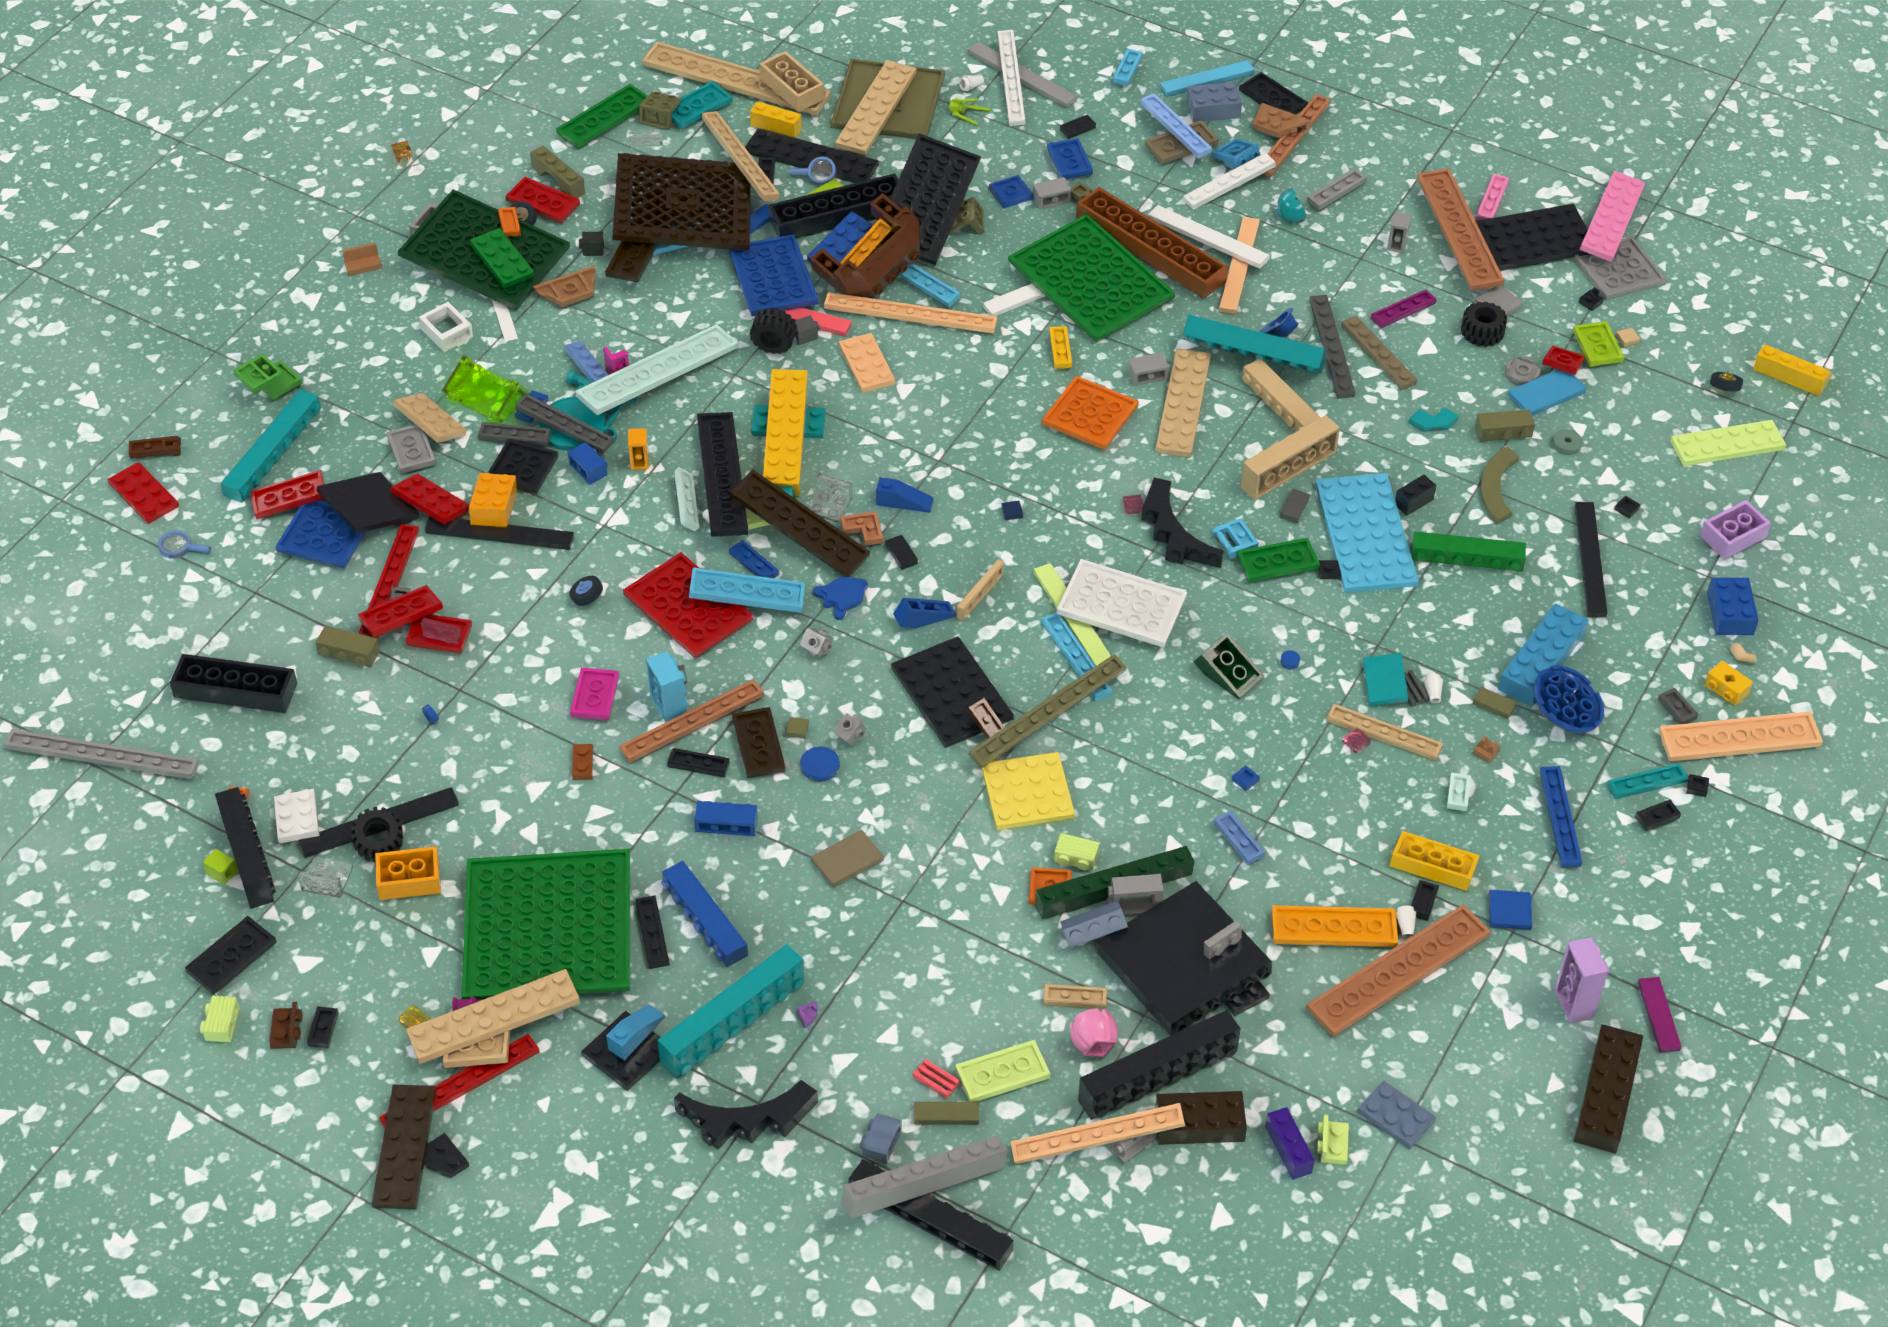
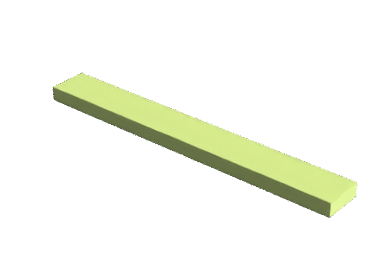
[1034,563,1111,666]

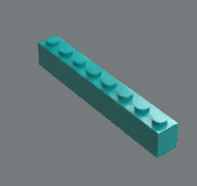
[220,389,321,503]

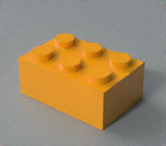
[469,473,517,527]
[375,846,441,900]

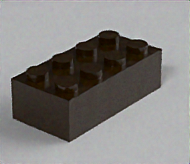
[1155,1091,1247,1145]

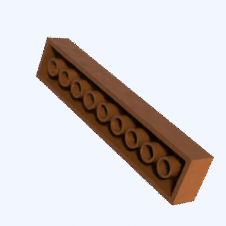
[1076,187,1228,298]

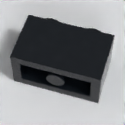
[1395,474,1436,516]

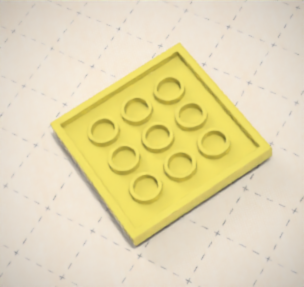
[982,752,1075,830]

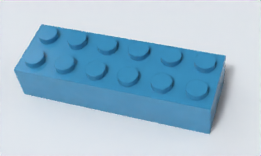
[1498,603,1589,706]

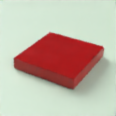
[1542,346,1586,375]

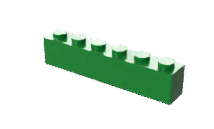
[1411,531,1526,572]

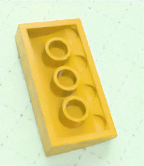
[1389,831,1480,891]

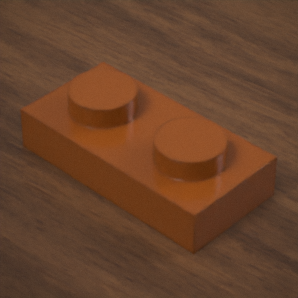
[572,744,593,780]

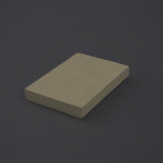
[811,829,884,888]

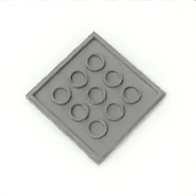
[1572,236,1667,301]

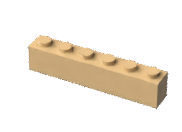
[1242,359,1321,432]

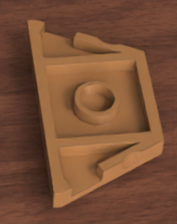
[1253,103,1311,138]
[533,266,596,307]

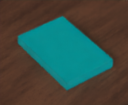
[1363,653,1408,706]

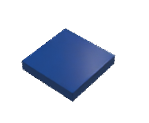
[989,175,1033,209]
[1489,890,1532,930]

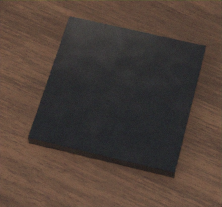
[316,472,419,534]

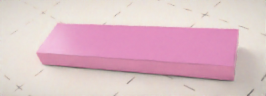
[1475,174,1509,221]

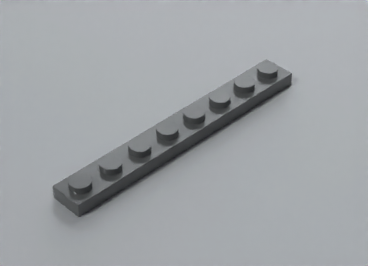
[1310,295,1355,399]

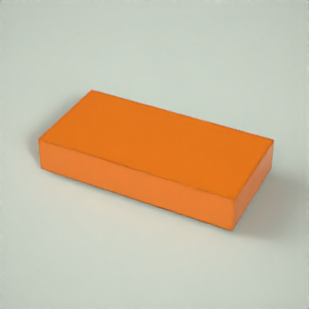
[498,207,521,237]

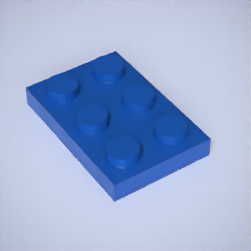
[1047,138,1093,179]

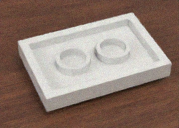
[274,789,319,844]

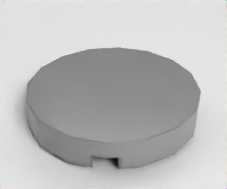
[1505,357,1541,385]

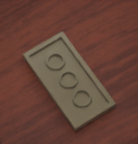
[1145,120,1219,165]

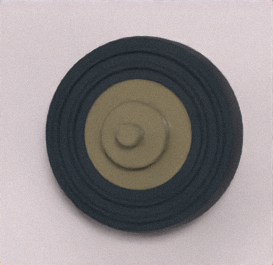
[510,201,537,226]

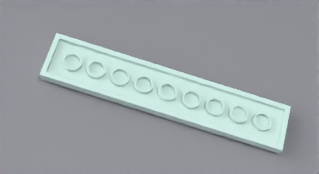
[576,324,738,415]

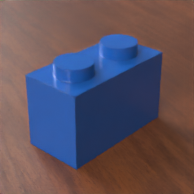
[568,442,608,485]

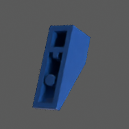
[876,477,933,513]
[893,598,956,628]

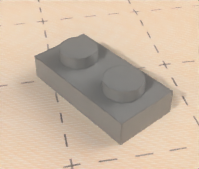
[1204,921,1242,959]

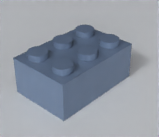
[1186,82,1242,122]

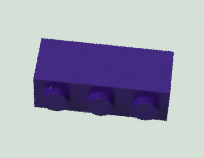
[1265,1107,1315,1180]

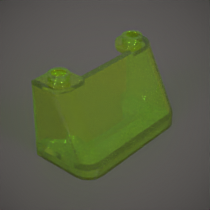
[441,355,530,424]

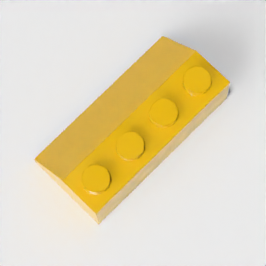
[1753,344,1833,396]

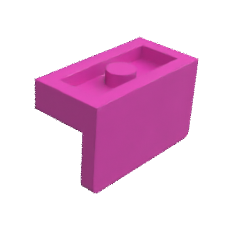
[603,346,629,375]

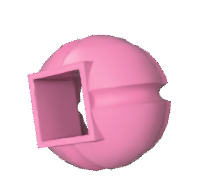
[1069,1008,1118,1057]

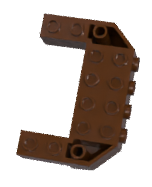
[810,193,920,299]

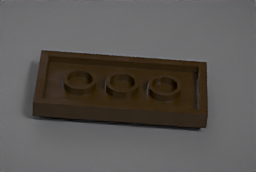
[732,707,786,778]

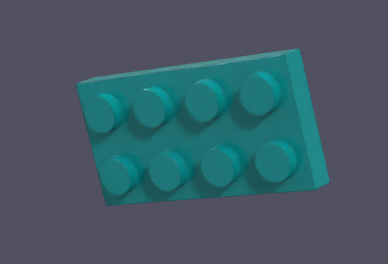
[672,81,733,129]
[752,405,826,438]

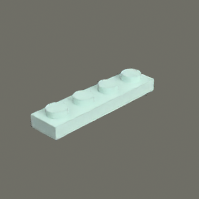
[674,467,700,531]

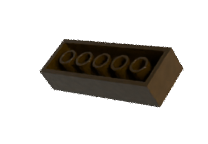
[1573,1024,1644,1154]

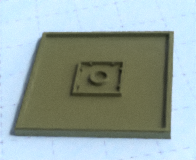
[831,59,945,139]

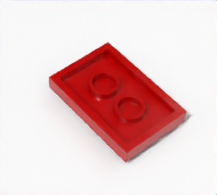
[406,614,472,654]

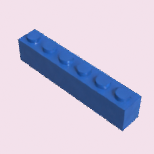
[661,861,748,967]

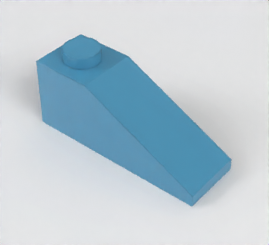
[606,1004,665,1060]

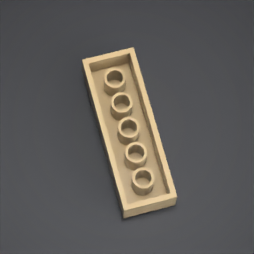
[1241,415,1340,500]

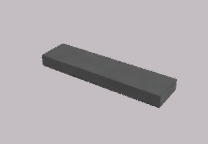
[478,422,552,447]

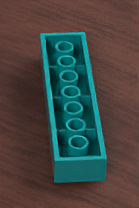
[1183,314,1328,374]
[657,944,805,1079]

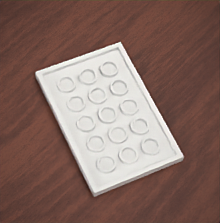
[1056,559,1187,648]

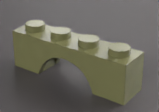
[530,146,585,198]

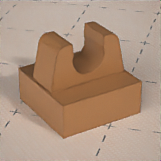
[1473,736,1501,763]

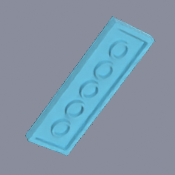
[689,568,805,613]

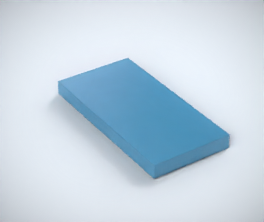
[1508,370,1587,416]

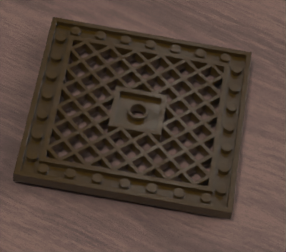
[612,153,751,251]

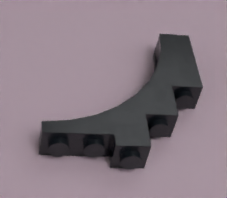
[1141,477,1224,568]
[674,1080,818,1150]

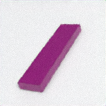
[1370,289,1437,329]
[1638,977,1682,1053]

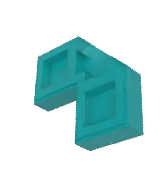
[1409,407,1459,431]

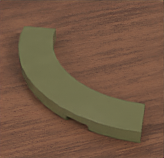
[1480,446,1519,524]

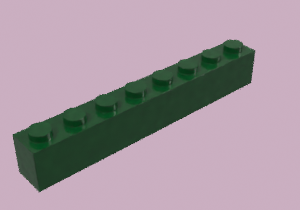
[1034,846,1195,919]

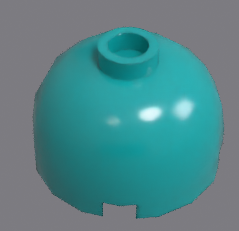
[1276,188,1307,223]

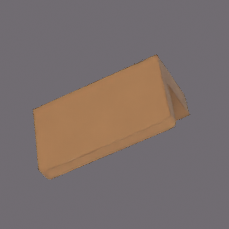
[342,243,382,276]

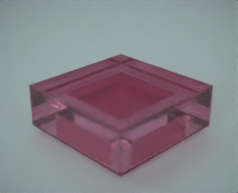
[1123,495,1144,514]
[1342,728,1371,754]

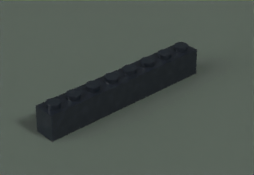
[848,1159,1014,1271]

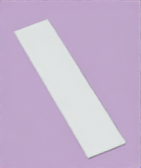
[492,299,518,341]

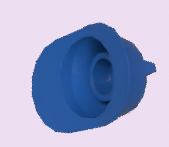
[1260,308,1298,337]

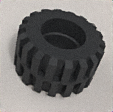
[1461,301,1507,347]
[749,308,797,354]
[351,807,403,862]

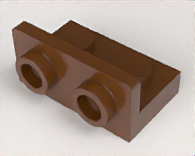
[269,1002,303,1049]

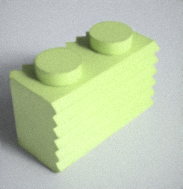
[1054,833,1100,871]
[200,995,240,1042]

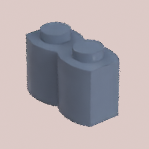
[860,1113,902,1164]

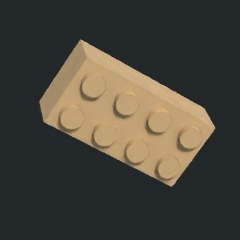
[759,51,825,112]

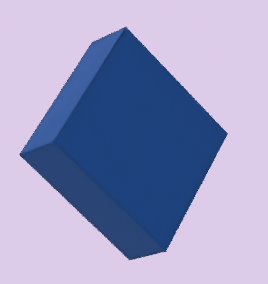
[1232,765,1260,791]

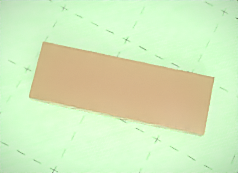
[1044,984,1107,1009]

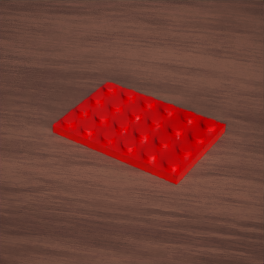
[623,552,754,658]

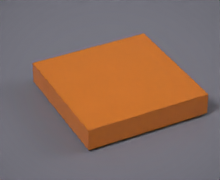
[1029,867,1072,905]

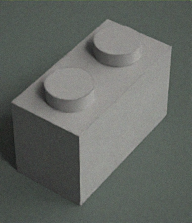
[1033,177,1071,210]
[1387,212,1412,254]
[1128,353,1169,386]

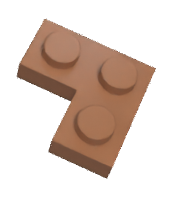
[840,511,883,546]

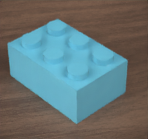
[646,651,688,723]

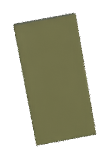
[1473,687,1517,719]

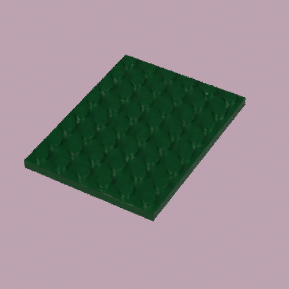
[398,189,570,310]

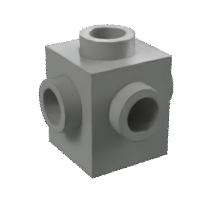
[799,628,834,657]
[833,712,867,747]

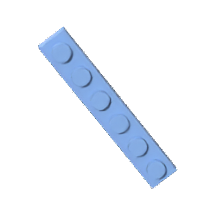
[1141,93,1212,158]

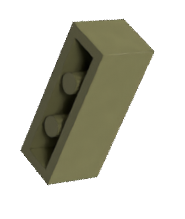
[1475,409,1535,442]
[315,625,380,668]

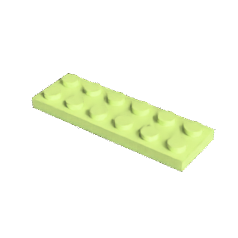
[1670,420,1786,466]

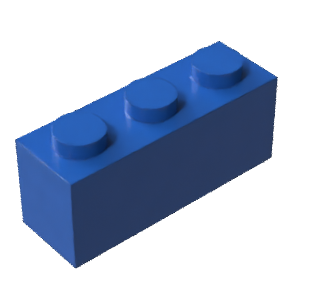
[694,801,758,836]

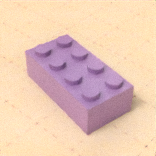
[1554,937,1609,1024]

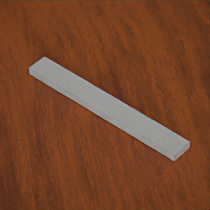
[968,42,1077,108]

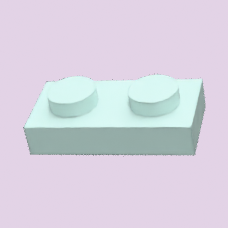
[1447,772,1471,811]

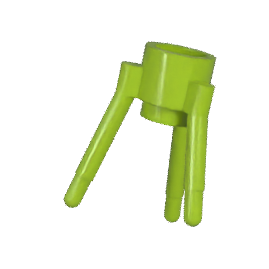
[949,98,991,126]

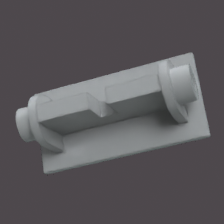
[1110,1134,1156,1163]

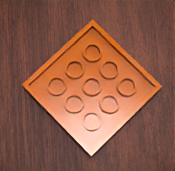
[1042,376,1139,450]

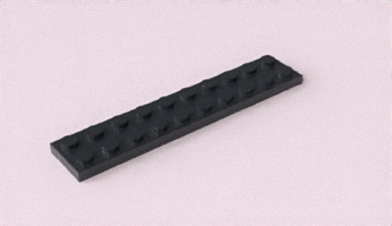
[697,412,748,537]

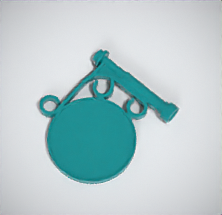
[539,370,637,450]

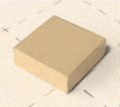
[1616,327,1640,347]

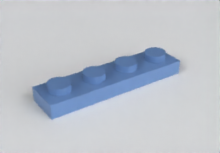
[565,341,609,383]

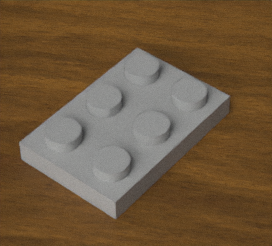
[386,424,436,474]

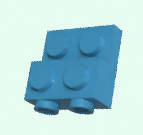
[1212,138,1260,170]

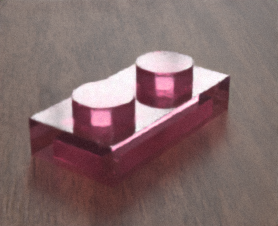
[421,618,461,644]

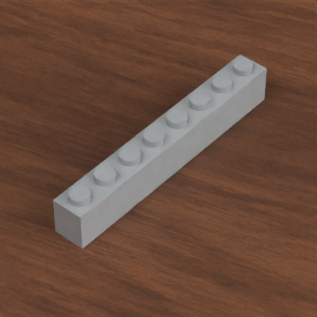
[841,1135,1007,1219]

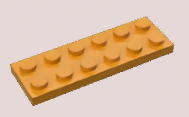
[1272,905,1398,947]

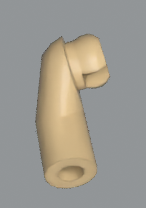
[1730,642,1756,664]

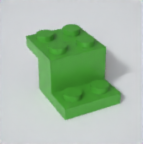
[233,353,302,400]

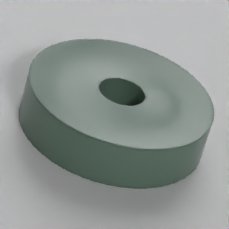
[1552,429,1583,455]

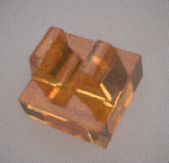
[391,141,412,162]

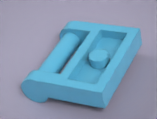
[1211,518,1259,559]

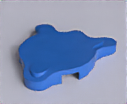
[813,577,868,620]

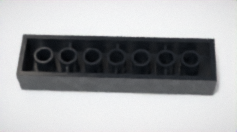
[768,173,899,237]
[1078,1010,1241,1120]

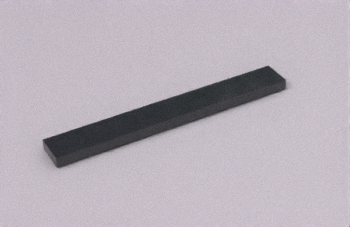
[1574,502,1607,617]
[425,516,574,550]
[299,787,459,858]

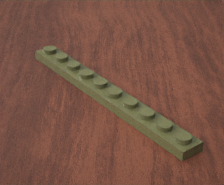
[968,654,1127,769]

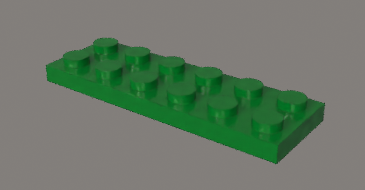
[556,84,648,148]

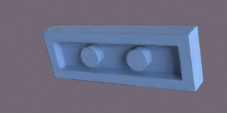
[1214,811,1265,865]

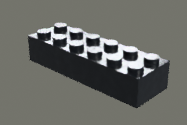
[170,654,298,713]
[215,787,276,909]

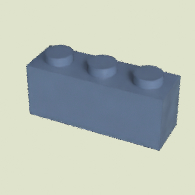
[1060,901,1128,948]

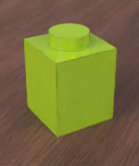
[203,849,238,885]

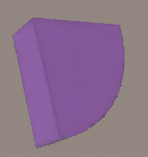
[797,1001,818,1028]

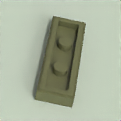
[914,1102,979,1124]

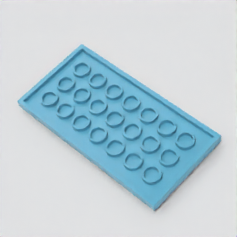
[1315,473,1419,593]

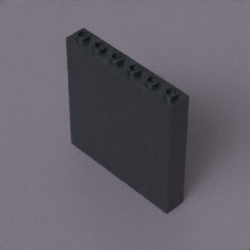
[1096,881,1272,1035]

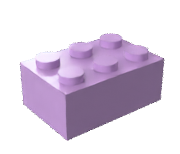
[1700,500,1771,560]

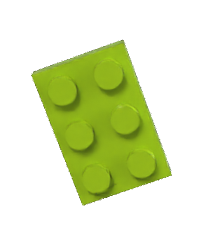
[1573,321,1624,367]

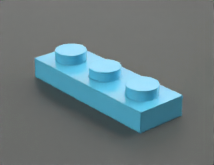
[1113,49,1143,86]

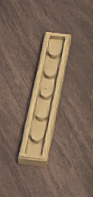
[1326,704,1443,761]

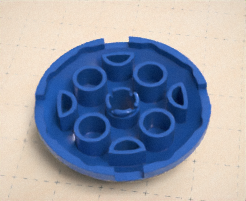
[1534,665,1604,733]

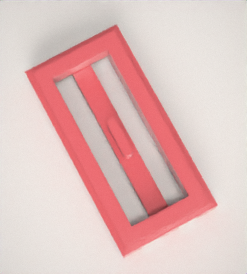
[913,1059,960,1099]

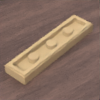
[957,559,1004,621]

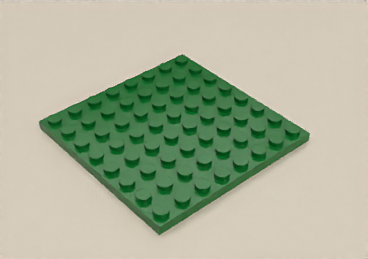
[461,848,630,1000]

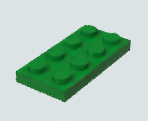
[470,228,534,289]
[1237,538,1320,583]

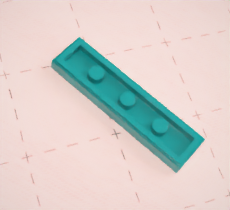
[1607,763,1688,800]

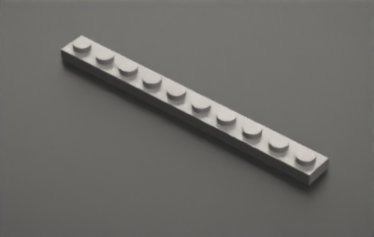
[4,729,199,779]

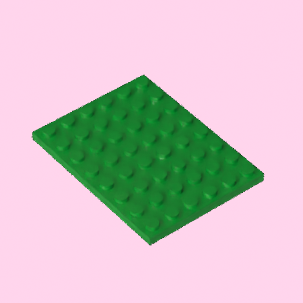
[1008,214,1175,342]

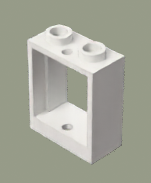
[419,302,473,352]

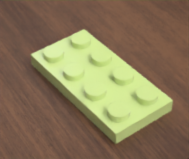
[955,1040,1050,1102]

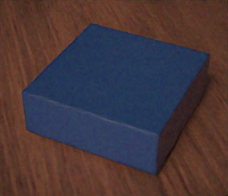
[1001,500,1023,520]

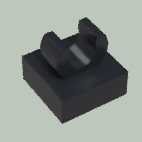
[1579,287,1604,311]

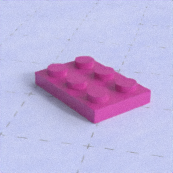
[570,667,620,720]

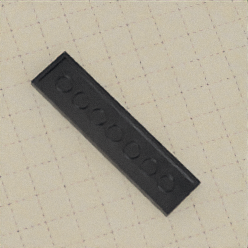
[745,128,879,183]

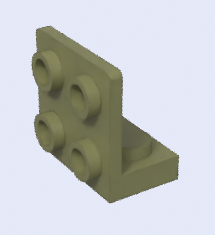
[639,91,682,130]
[949,197,984,235]

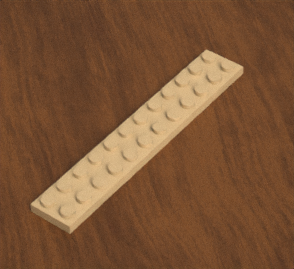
[642,41,831,116]

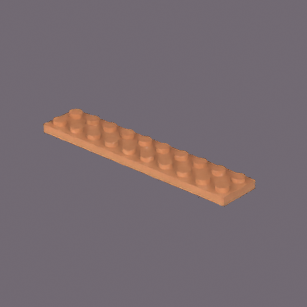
[1417,168,1504,291]
[1306,904,1491,1037]

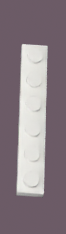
[1184,153,1276,210]

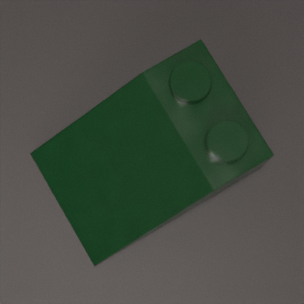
[1193,633,1265,699]

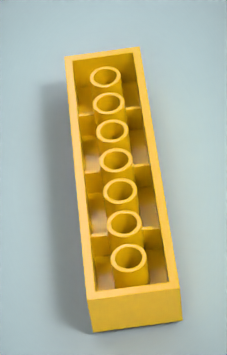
[763,369,808,497]

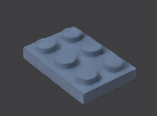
[1358,1080,1436,1149]

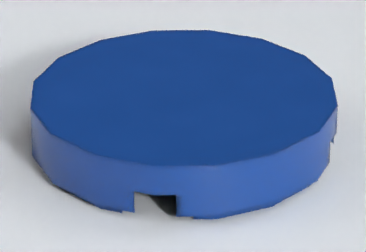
[800,746,840,782]

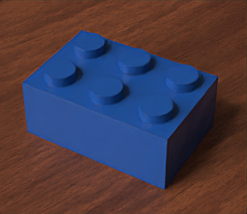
[1707,577,1759,635]

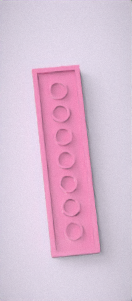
[1580,171,1645,262]

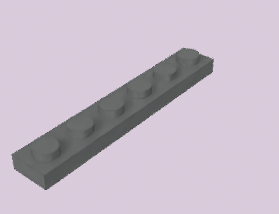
[515,393,614,454]

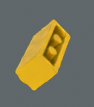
[750,101,802,138]

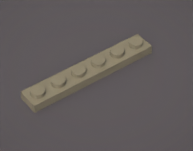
[1341,316,1417,390]

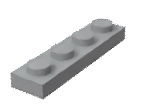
[1307,169,1367,210]

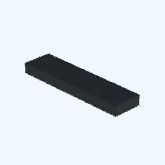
[635,895,670,969]

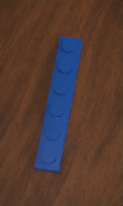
[1540,766,1582,868]

